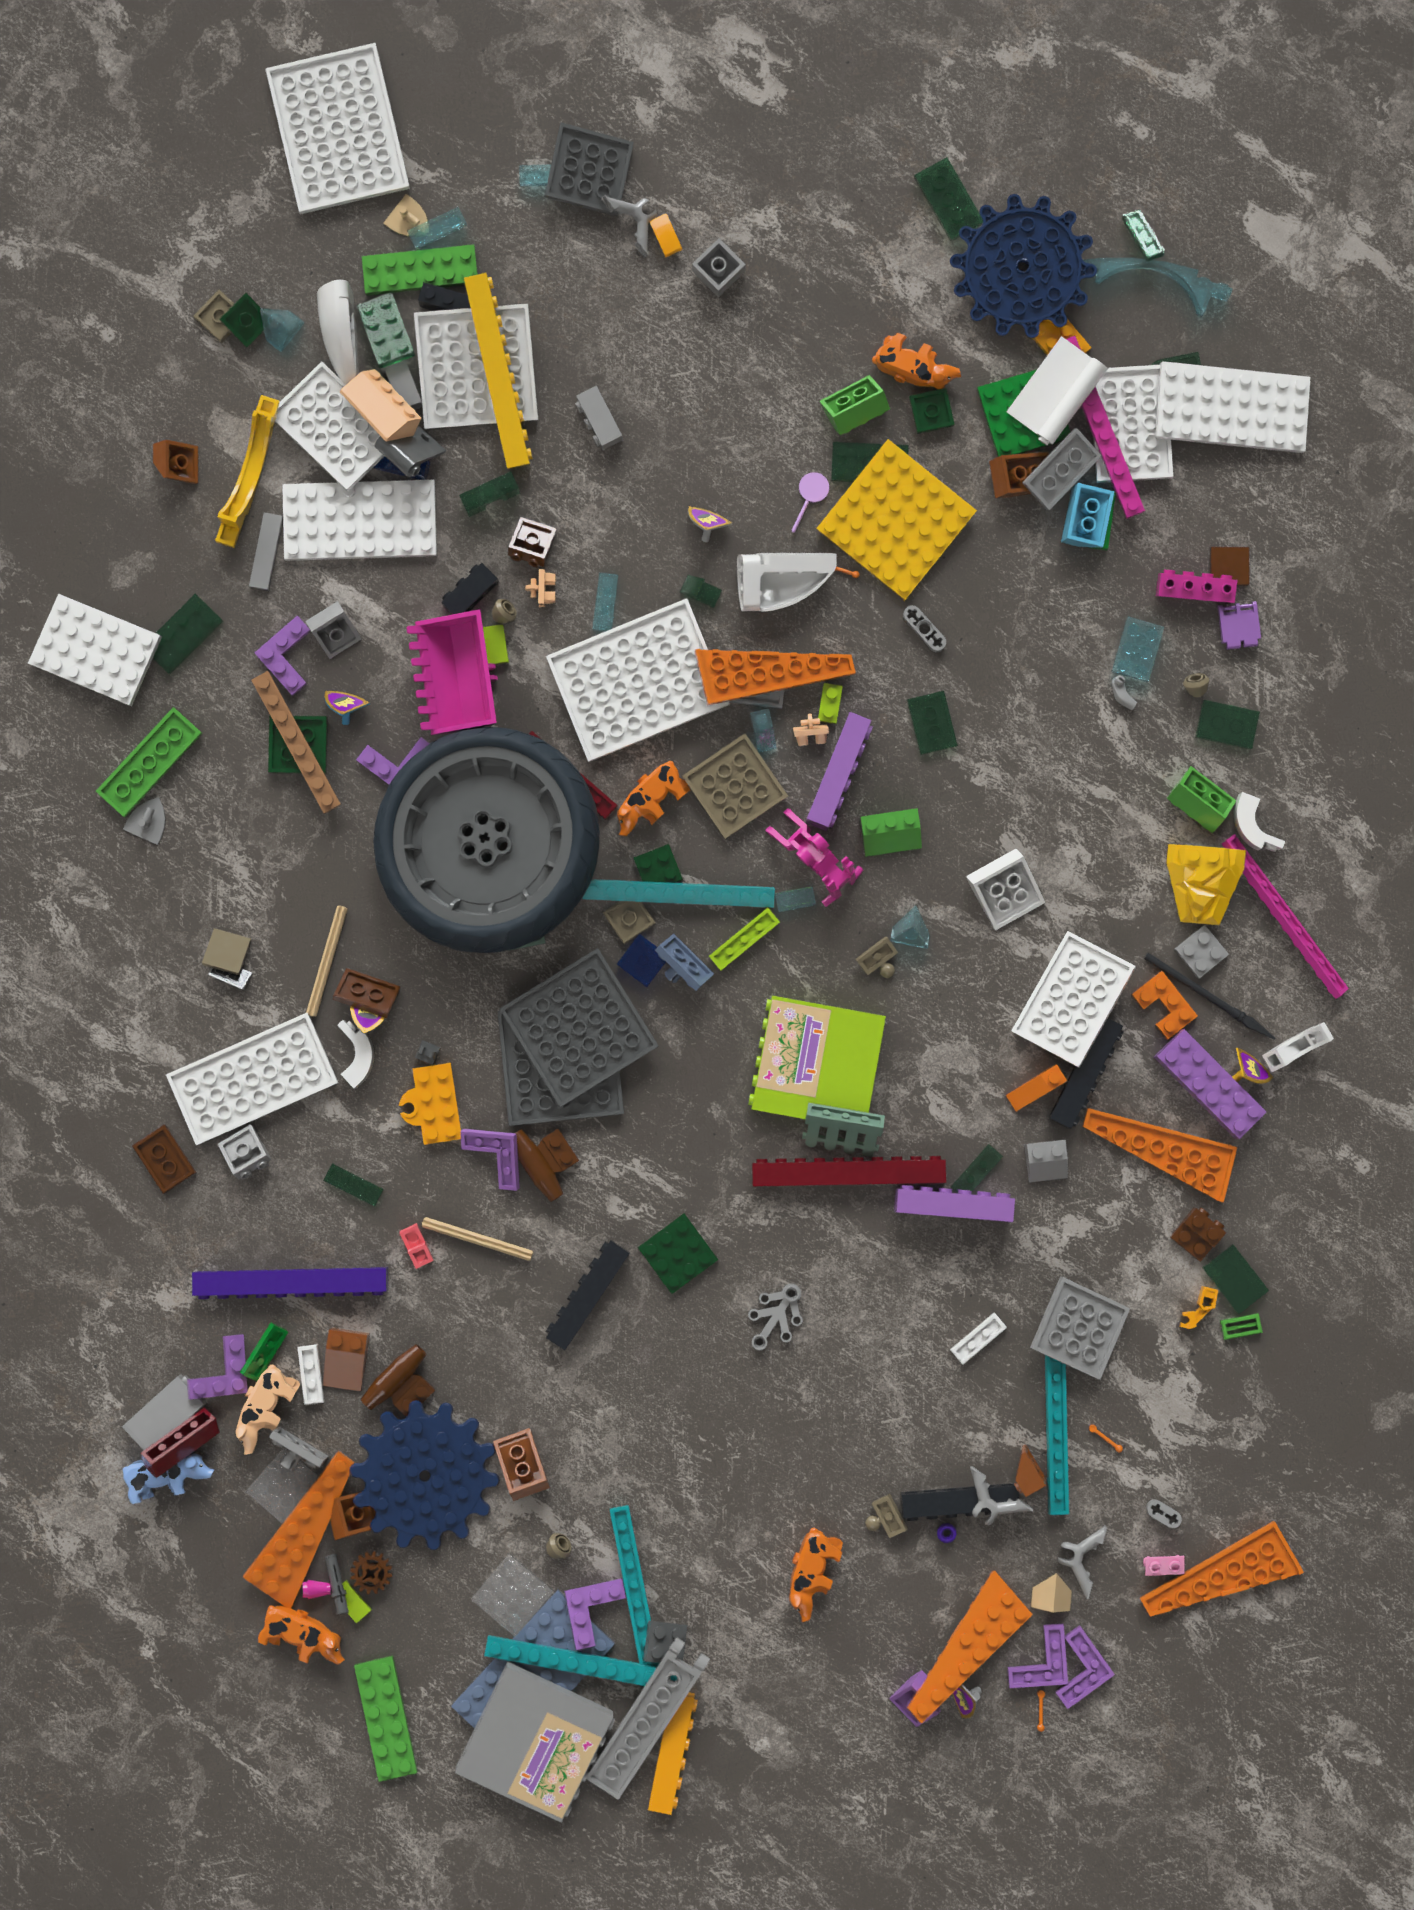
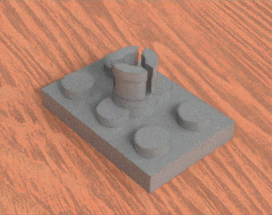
[269,1427,329,1471]

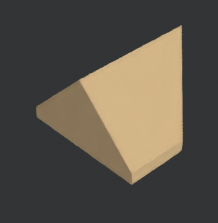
[1031,1573,1072,1613]

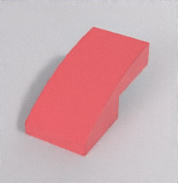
[399,1223,434,1269]

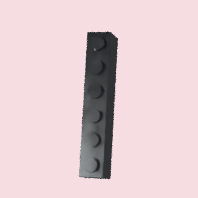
[1048,1018,1124,1129]
[545,1240,630,1350]
[900,1483,1019,1521]

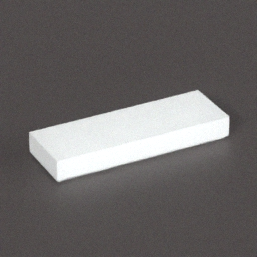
[950,1313,1007,1365]
[298,1344,325,1405]

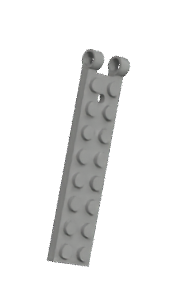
[587,1637,710,1800]

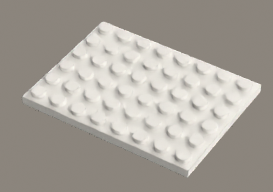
[265,43,410,214]
[546,598,730,762]

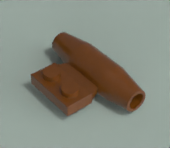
[515,1129,579,1202]
[361,1344,435,1417]

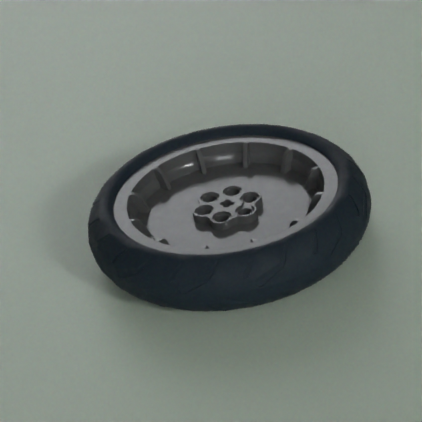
[373,727,600,953]

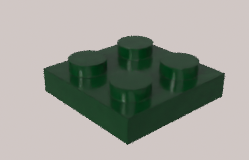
[219,293,273,348]
[909,388,955,434]
[634,844,683,883]

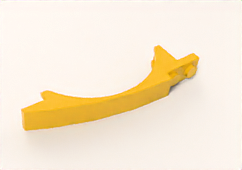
[215,395,280,548]

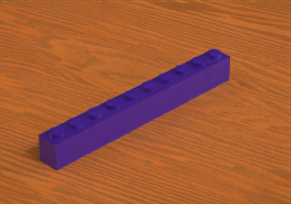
[192,1267,389,1299]

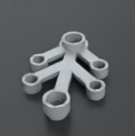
[748,1284,803,1350]

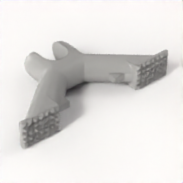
[601,195,657,258]
[970,1466,1033,1525]
[1057,1525,1108,1599]

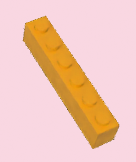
[648,1692,698,1815]

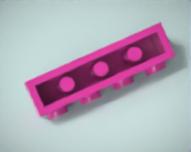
[1156,570,1237,603]

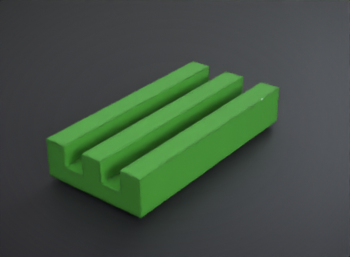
[1220,1313,1263,1340]

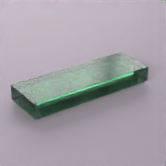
[1122,209,1165,262]
[951,1144,1003,1193]
[323,1163,384,1206]

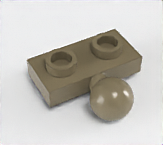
[855,936,898,978]
[865,1494,908,1538]

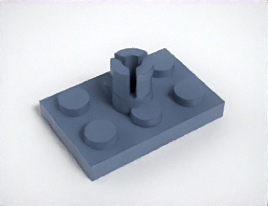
[655,934,714,991]

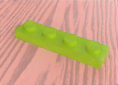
[709,908,780,971]

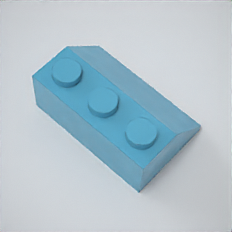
[1061,483,1114,548]

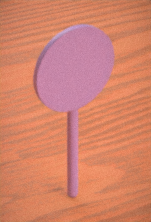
[792,472,829,533]

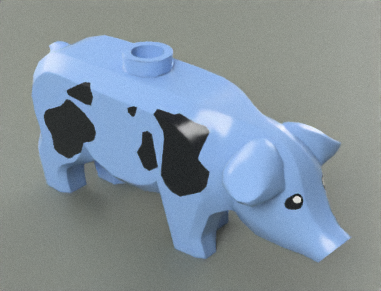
[123,1453,214,1504]

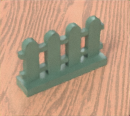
[802,1103,885,1157]

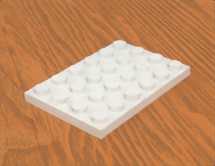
[275,362,384,492]
[1093,365,1173,483]
[28,594,162,707]
[1011,931,1136,1068]

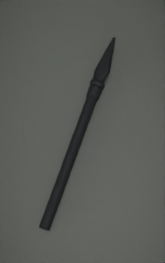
[1144,953,1276,1040]

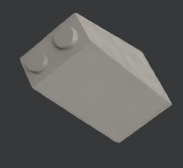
[122,1374,208,1450]

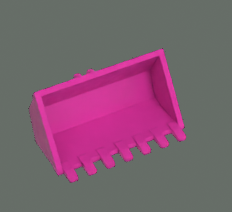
[406,609,498,735]

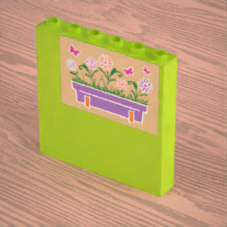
[748,996,886,1119]

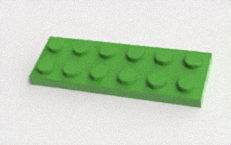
[362,245,478,295]
[96,707,203,817]
[354,1656,418,1782]

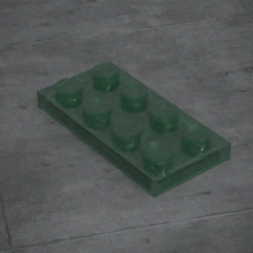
[914,157,983,242]
[356,292,416,369]
[831,442,909,482]
[153,593,223,674]

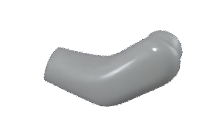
[1111,675,1137,710]

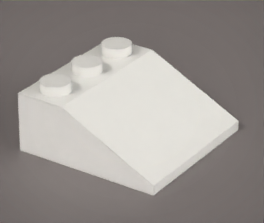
[966,849,1045,931]

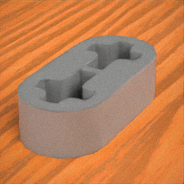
[1146,1499,1182,1528]

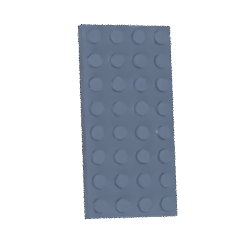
[451,1590,615,1729]

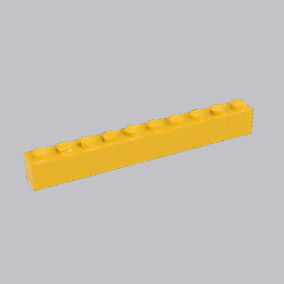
[464,273,533,469]

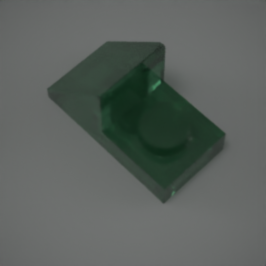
[680,575,722,608]

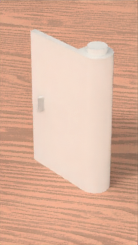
[1007,336,1108,445]

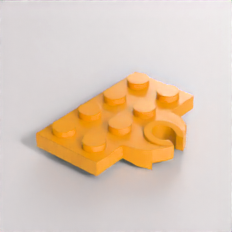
[399,1063,461,1145]

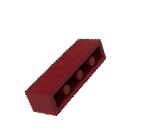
[140,1407,220,1478]

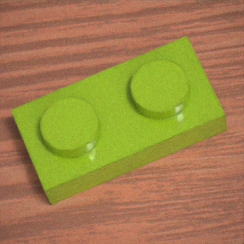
[818,683,843,724]

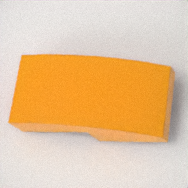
[650,214,683,257]

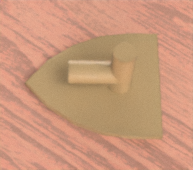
[383,194,430,237]

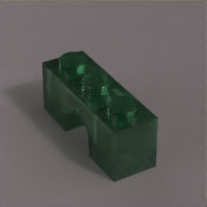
[459,471,520,517]

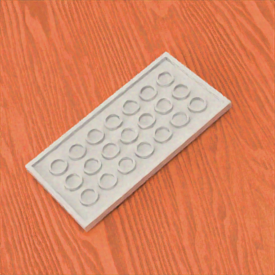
[1155,361,1310,453]
[283,480,437,561]
[166,1013,338,1145]

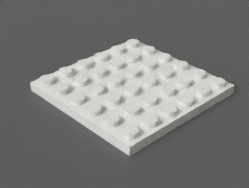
[414,304,538,429]

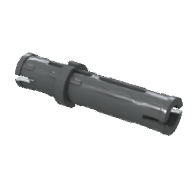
[324,1554,349,1615]

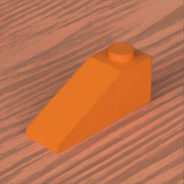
[1005,1064,1067,1111]

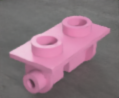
[1143,1555,1185,1576]

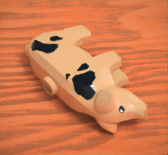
[235,1365,300,1455]

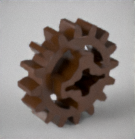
[350,1550,393,1594]

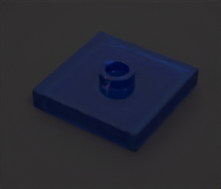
[616,934,666,987]

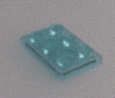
[1111,616,1164,682]

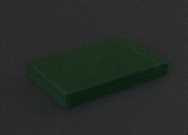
[907,691,958,755]
[1195,700,1260,749]
[1202,1244,1269,1314]

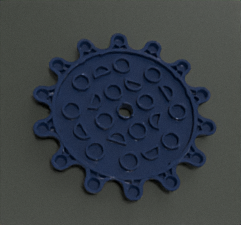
[950,194,1097,338]
[349,1400,500,1550]

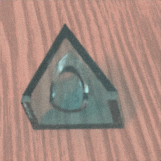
[260,308,304,352]
[890,905,930,949]

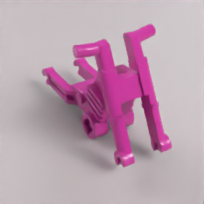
[765,808,864,907]

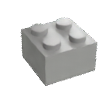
[692,238,746,298]

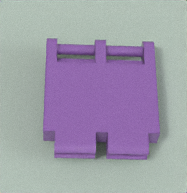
[1218,601,1261,650]

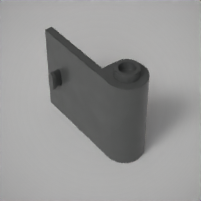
[375,425,446,477]

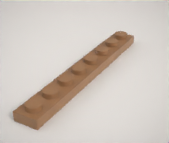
[251,671,341,814]

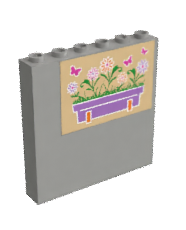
[455,1662,615,1822]

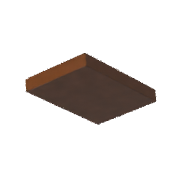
[333,968,401,1018]
[132,1124,197,1194]

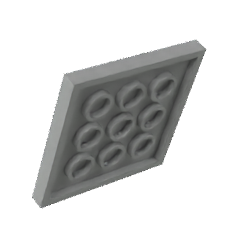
[1030,1276,1130,1380]

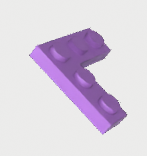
[255,615,311,696]
[356,737,430,784]
[460,1129,520,1191]
[187,1334,247,1399]
[564,1578,626,1650]
[1008,1623,1068,1688]
[1055,1625,1115,1709]

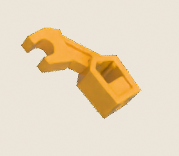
[1179,1286,1218,1329]

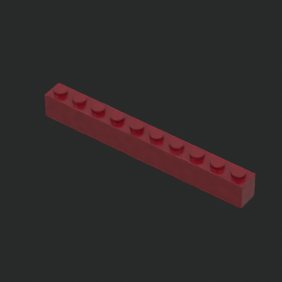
[752,1156,946,1186]

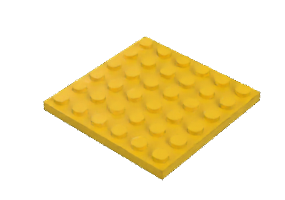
[816,439,977,600]

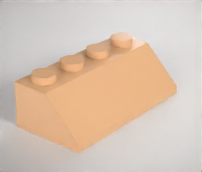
[340,369,421,442]

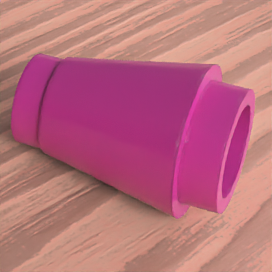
[303,1580,330,1600]

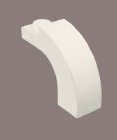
[1233,792,1285,852]
[338,1020,374,1089]
[1262,1022,1334,1072]

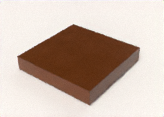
[1210,547,1249,586]

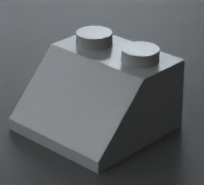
[306,601,361,659]
[1024,1140,1068,1182]

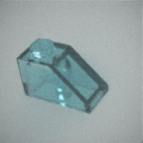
[750,709,777,753]

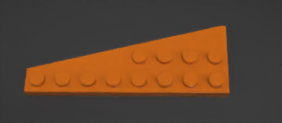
[694,649,856,705]
[1082,1108,1237,1202]
[243,1451,354,1609]
[1139,1521,1304,1617]
[907,1571,1033,1724]

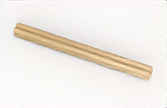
[306,906,347,1017]
[422,1217,533,1261]

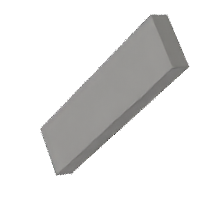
[249,512,283,591]

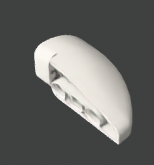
[317,280,359,384]
[737,553,837,612]

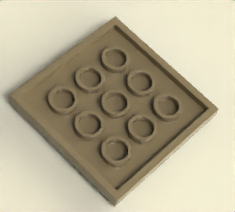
[682,734,788,839]

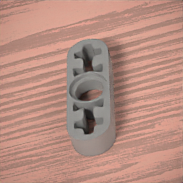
[903,605,946,652]

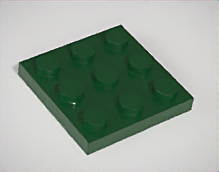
[268,715,328,774]
[638,1213,718,1294]

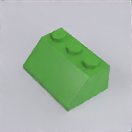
[820,375,890,435]
[1167,766,1236,833]
[859,808,922,857]

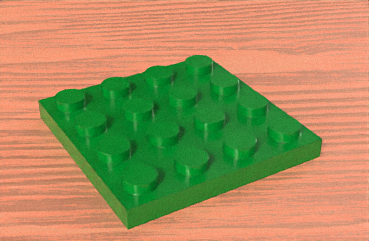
[977,370,1070,457]

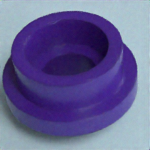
[937,1523,957,1543]

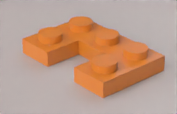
[1131,971,1198,1040]

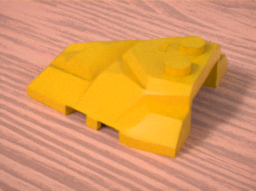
[1167,844,1246,925]

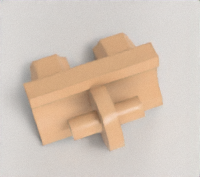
[525,569,556,607]
[793,714,829,746]

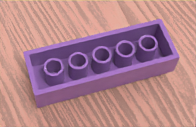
[806,712,873,831]
[1154,1029,1266,1139]
[894,1185,1015,1222]

